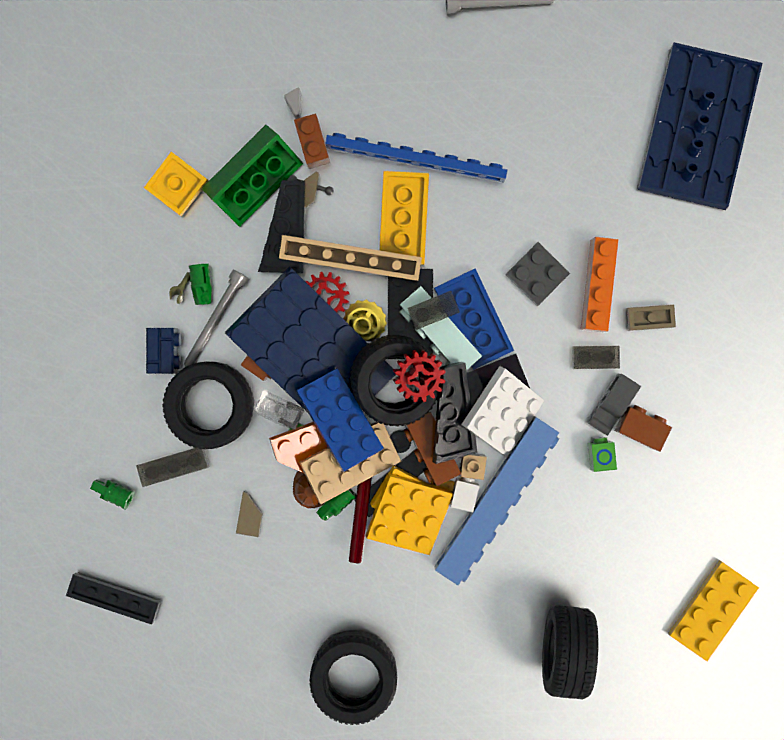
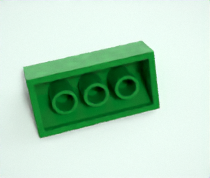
[201,124,303,227]

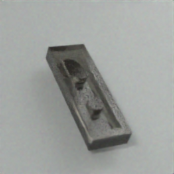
[136,448,209,487]

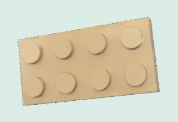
[299,421,401,504]

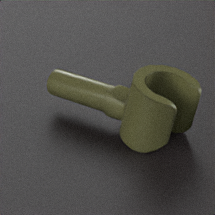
[169,272,190,304]

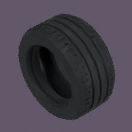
[350,335,439,427]
[162,362,254,449]
[542,605,599,700]
[309,630,397,725]

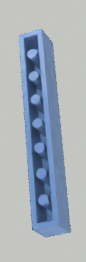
[434,416,560,585]

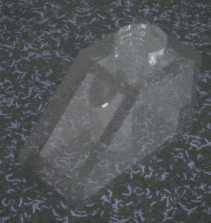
[254,390,305,430]

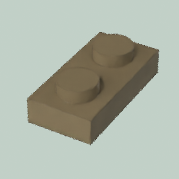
[627,304,676,331]

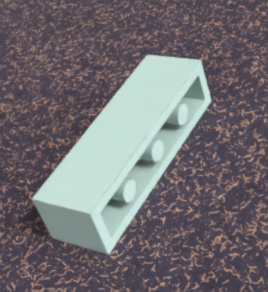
[399,286,482,370]

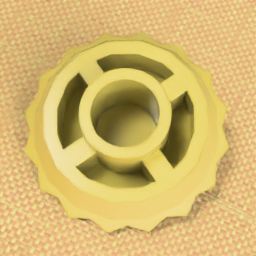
[343,299,387,341]

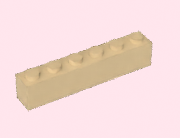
[279,235,422,281]

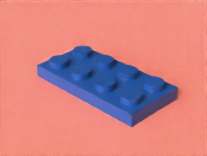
[434,268,514,370]
[296,369,384,472]

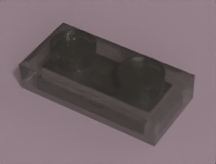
[407,291,460,330]
[572,346,620,369]

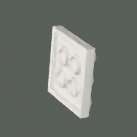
[461,366,544,458]

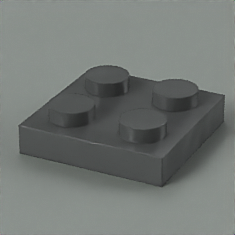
[505,242,570,306]

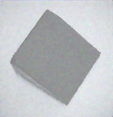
[284,87,301,119]

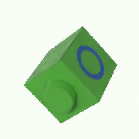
[587,437,617,472]

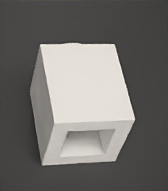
[450,477,479,512]

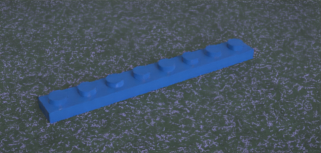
[325,133,508,182]

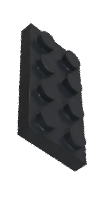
[388,269,433,359]

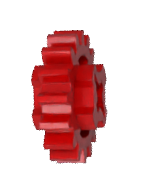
[305,272,350,312]
[393,350,446,402]

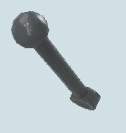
[288,175,334,195]

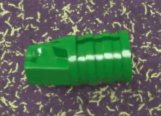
[189,264,212,305]
[90,480,134,510]
[316,489,356,521]

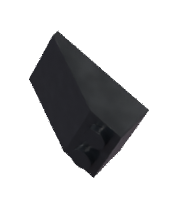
[467,354,530,408]

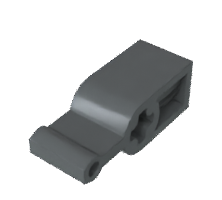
[588,374,641,436]

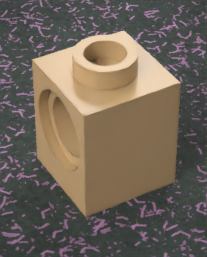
[460,453,487,480]

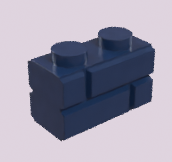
[146,328,182,374]

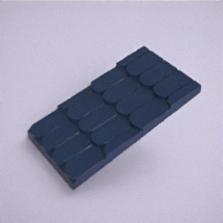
[638,42,763,210]
[225,266,396,414]

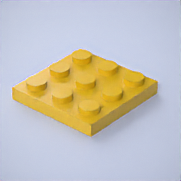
[365,473,454,555]

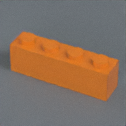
[581,237,619,332]

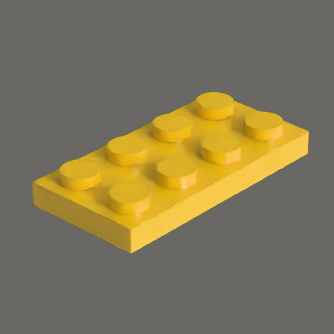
[379,171,429,265]
[668,560,759,662]

